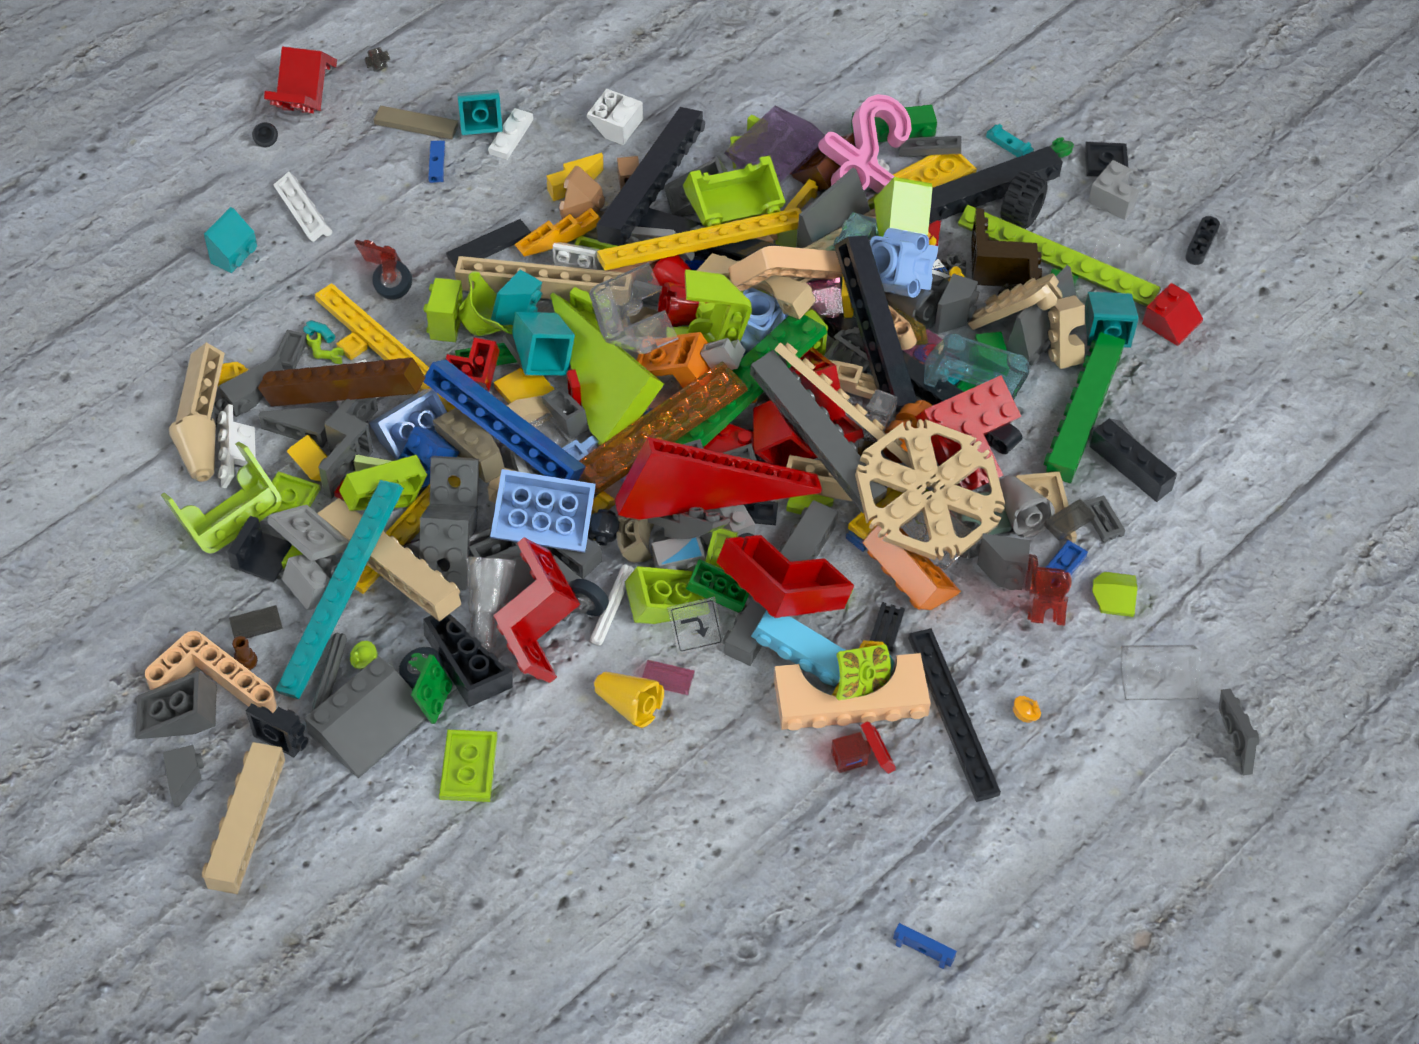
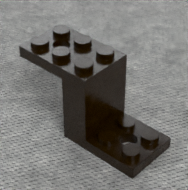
[971,208,1042,287]

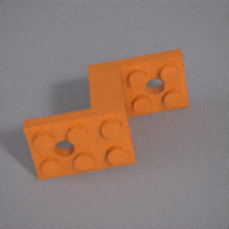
[636,332,758,403]

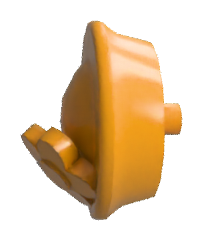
[1013,696,1041,723]

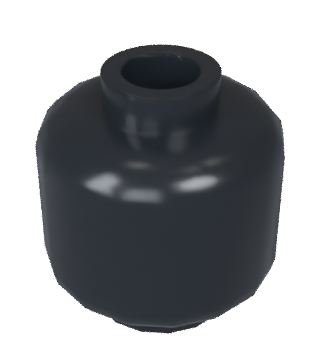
[588,509,620,546]

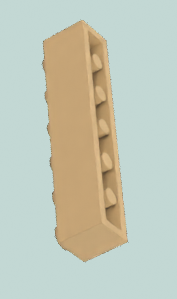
[202,742,285,894]

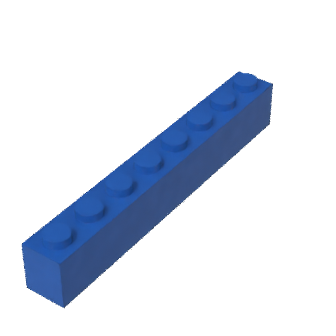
[424,359,586,481]

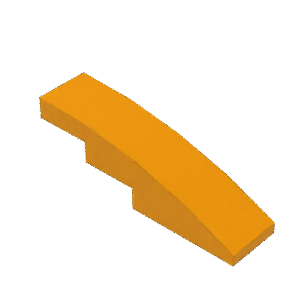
[514,208,601,257]

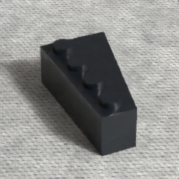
[423,614,513,707]

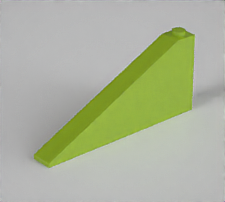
[550,292,664,451]

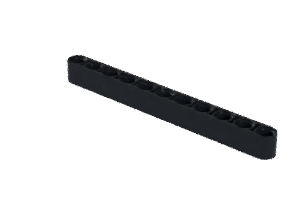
[822,307,1022,455]

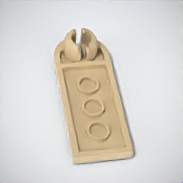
[968,273,1062,330]

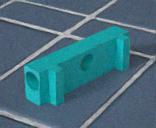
[986,124,1034,157]

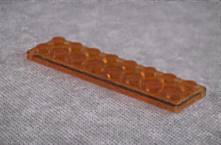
[579,361,748,495]

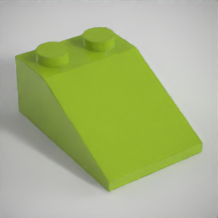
[624,566,710,624]

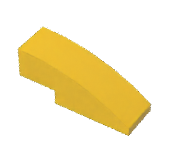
[546,152,604,201]

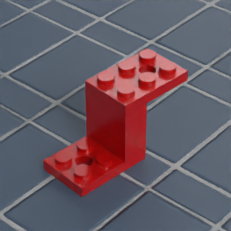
[264,46,337,114]
[789,348,864,443]
[493,537,580,683]

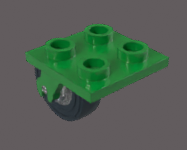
[399,647,453,724]

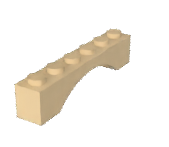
[697,253,816,319]

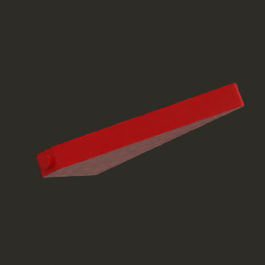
[614,437,822,520]

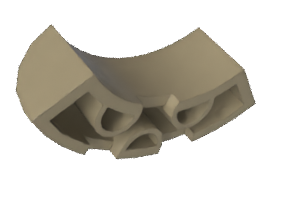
[616,516,654,563]

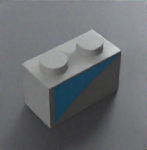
[652,537,705,571]

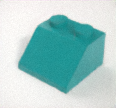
[204,207,257,273]
[491,269,543,325]

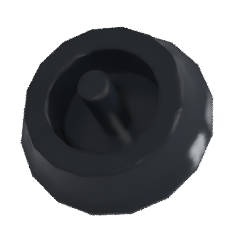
[252,122,278,147]

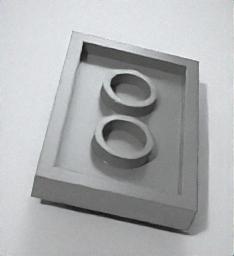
[267,505,349,561]

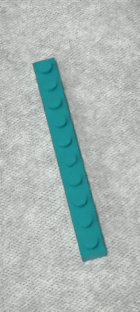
[275,480,403,699]

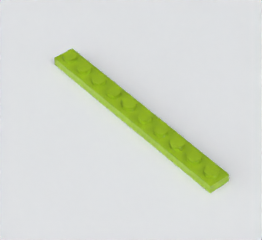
[958,205,1161,307]

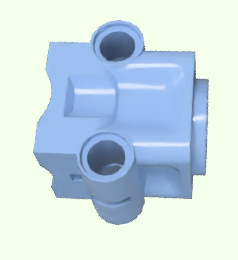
[870,228,939,298]
[740,288,789,356]

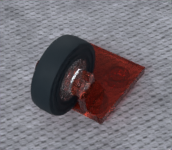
[354,240,412,300]

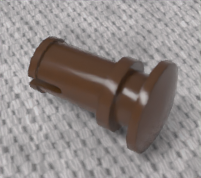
[232,636,258,670]

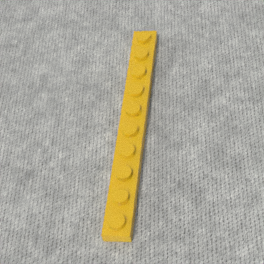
[597,208,802,271]
[315,283,456,412]

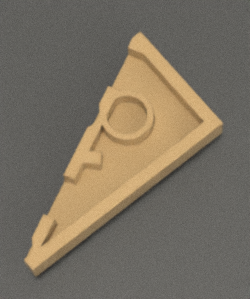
[1016,472,1077,543]

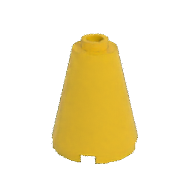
[594,671,664,728]

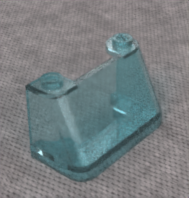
[924,334,1030,400]

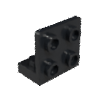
[227,516,292,582]

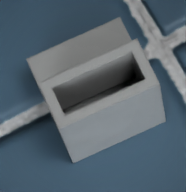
[700,338,745,374]

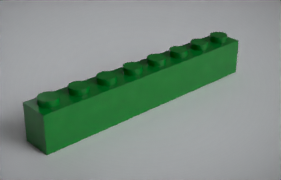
[1043,332,1126,484]

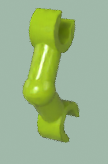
[306,332,344,364]

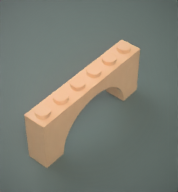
[774,653,931,730]

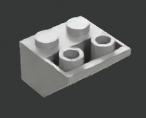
[282,554,339,610]

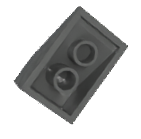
[664,157,728,216]
[135,671,217,739]

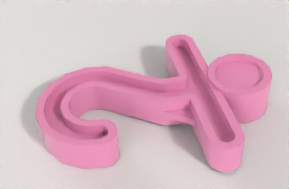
[818,94,911,193]

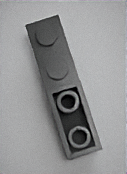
[648,507,730,539]

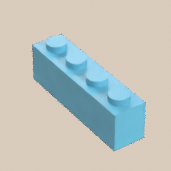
[751,610,845,687]

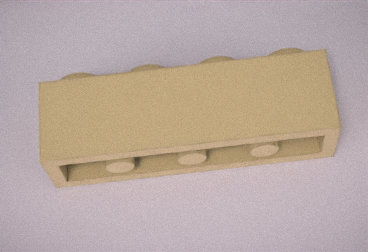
[175,342,225,425]
[787,455,852,501]

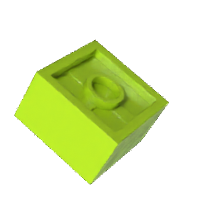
[423,278,463,343]

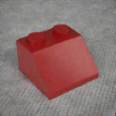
[1142,283,1203,346]

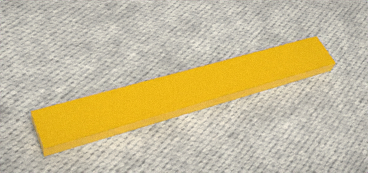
[354,475,461,594]

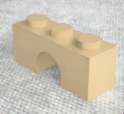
[1048,295,1085,369]

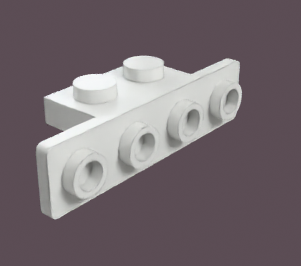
[217,404,256,488]

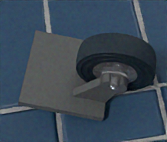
[535,555,609,622]

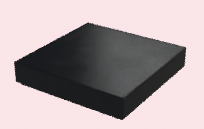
[1085,142,1129,177]

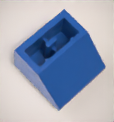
[398,426,459,488]

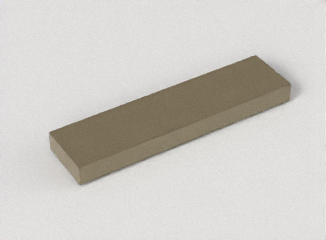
[374,105,459,140]

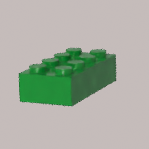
[686,559,749,613]

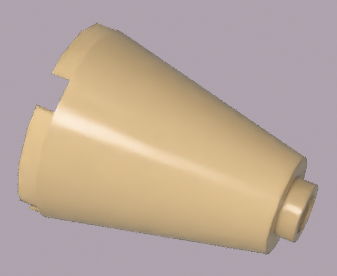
[169,415,216,482]

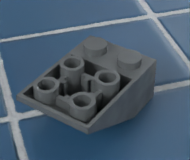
[469,538,535,611]

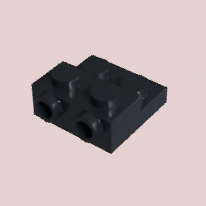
[246,703,309,758]

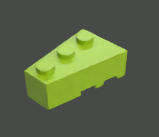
[339,455,427,511]

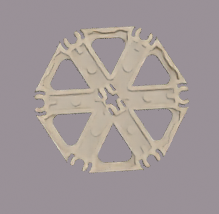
[855,419,1005,560]

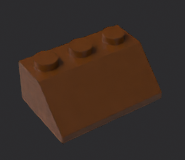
[791,133,856,191]

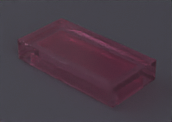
[642,660,695,695]

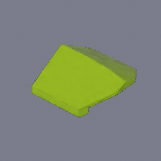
[1092,572,1138,617]

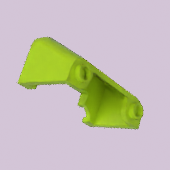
[683,155,785,227]

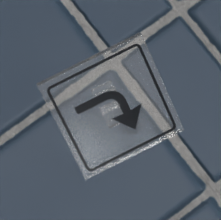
[667,597,724,655]

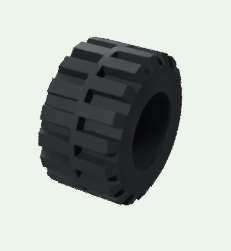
[1001,171,1048,229]

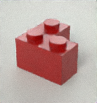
[446,337,500,392]

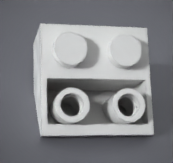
[587,89,643,145]
[553,242,602,270]

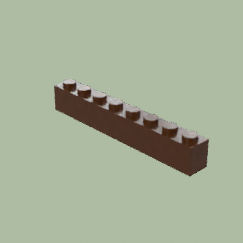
[258,357,426,407]

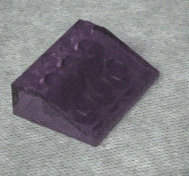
[724,105,825,186]

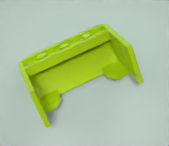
[666,270,752,343]
[161,441,282,553]

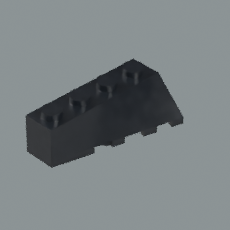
[1089,418,1177,502]

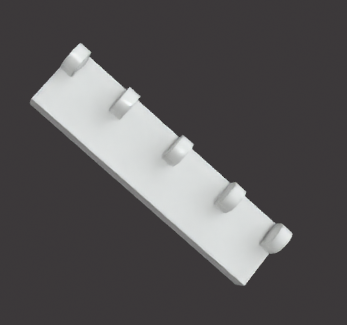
[274,172,332,242]

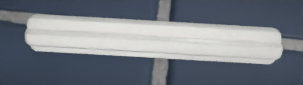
[590,564,634,646]

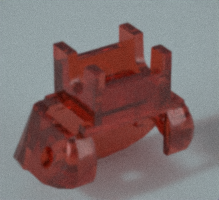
[1025,554,1072,626]

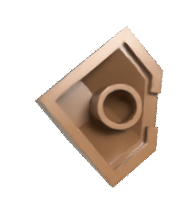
[559,166,605,219]

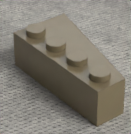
[433,408,505,483]

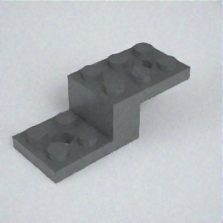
[318,398,378,499]

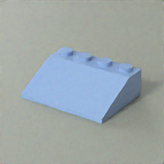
[490,469,596,553]

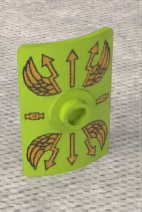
[836,644,891,700]

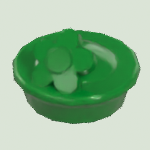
[1050,137,1074,158]

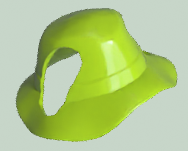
[458,271,513,336]

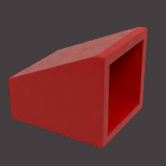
[753,400,817,467]

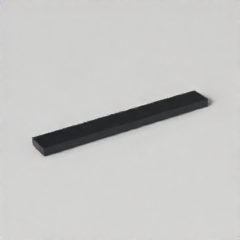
[908,628,1001,802]

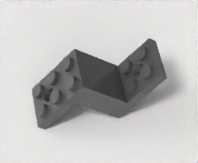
[419,456,479,590]

